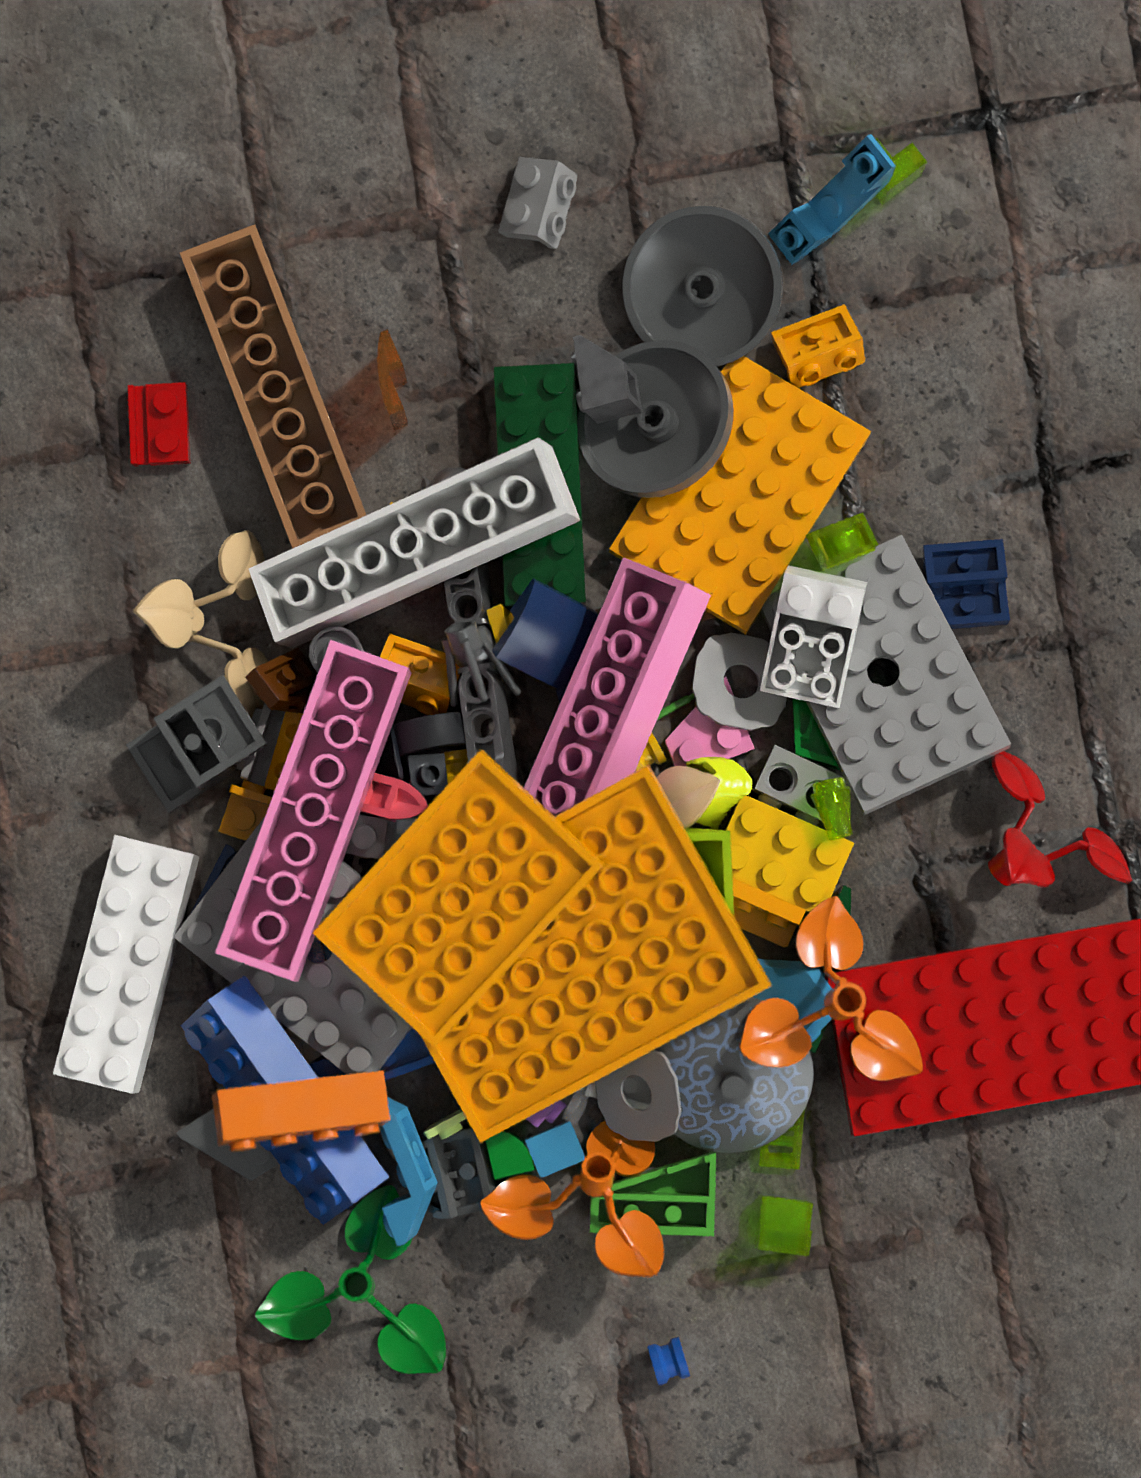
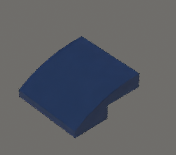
[922,539,1010,629]
[492,578,598,690]

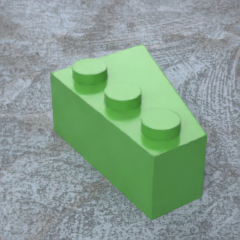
[590,1151,716,1236]

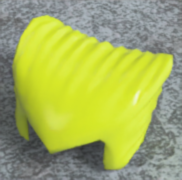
[686,757,752,830]

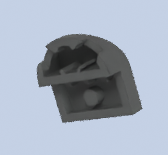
[407,1128,496,1219]

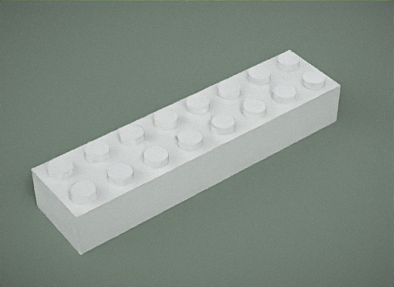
[248,438,581,648]

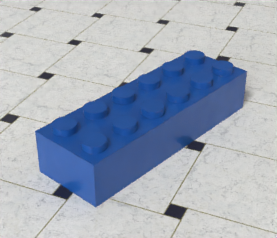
[181,975,389,1225]

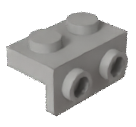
[498,157,577,249]

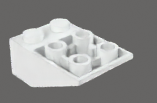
[760,565,867,708]

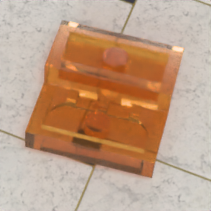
[377,329,408,431]

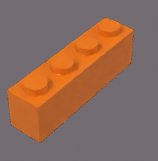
[212,1070,390,1152]

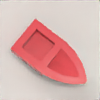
[361,773,428,823]

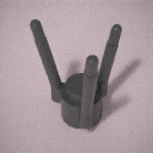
[441,620,521,707]

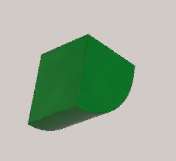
[486,1130,535,1179]

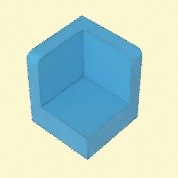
[525,1120,585,1177]

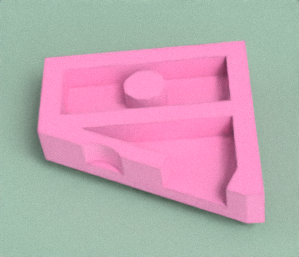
[665,677,755,766]

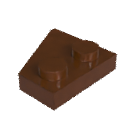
[245,648,318,714]

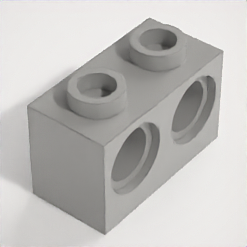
[752,745,847,826]

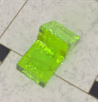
[805,512,879,573]

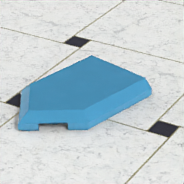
[752,959,832,1043]

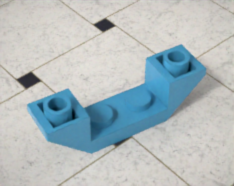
[768,134,896,265]
[381,1097,438,1247]

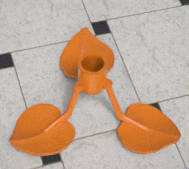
[739,896,923,1081]
[480,1120,664,1277]

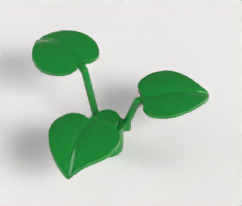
[255,1185,446,1374]

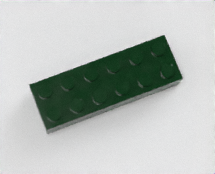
[494,363,586,611]

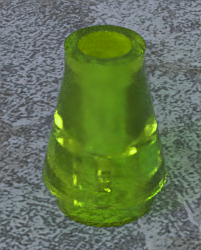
[811,777,853,840]

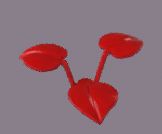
[988,751,1133,887]

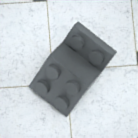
[126,675,268,814]

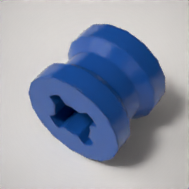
[647,1336,690,1386]

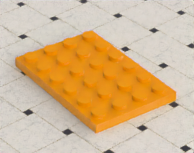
[609,356,871,635]
[313,750,605,1047]

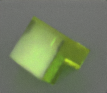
[875,138,927,204]
[755,1195,813,1256]

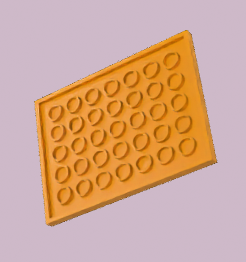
[420,764,771,1143]

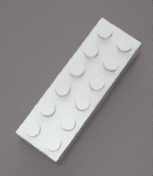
[53,835,199,1094]

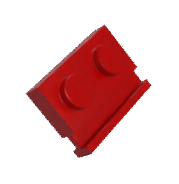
[128,382,191,467]

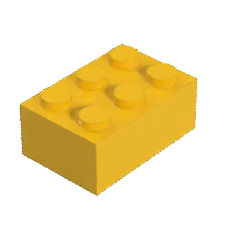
[725,795,854,914]

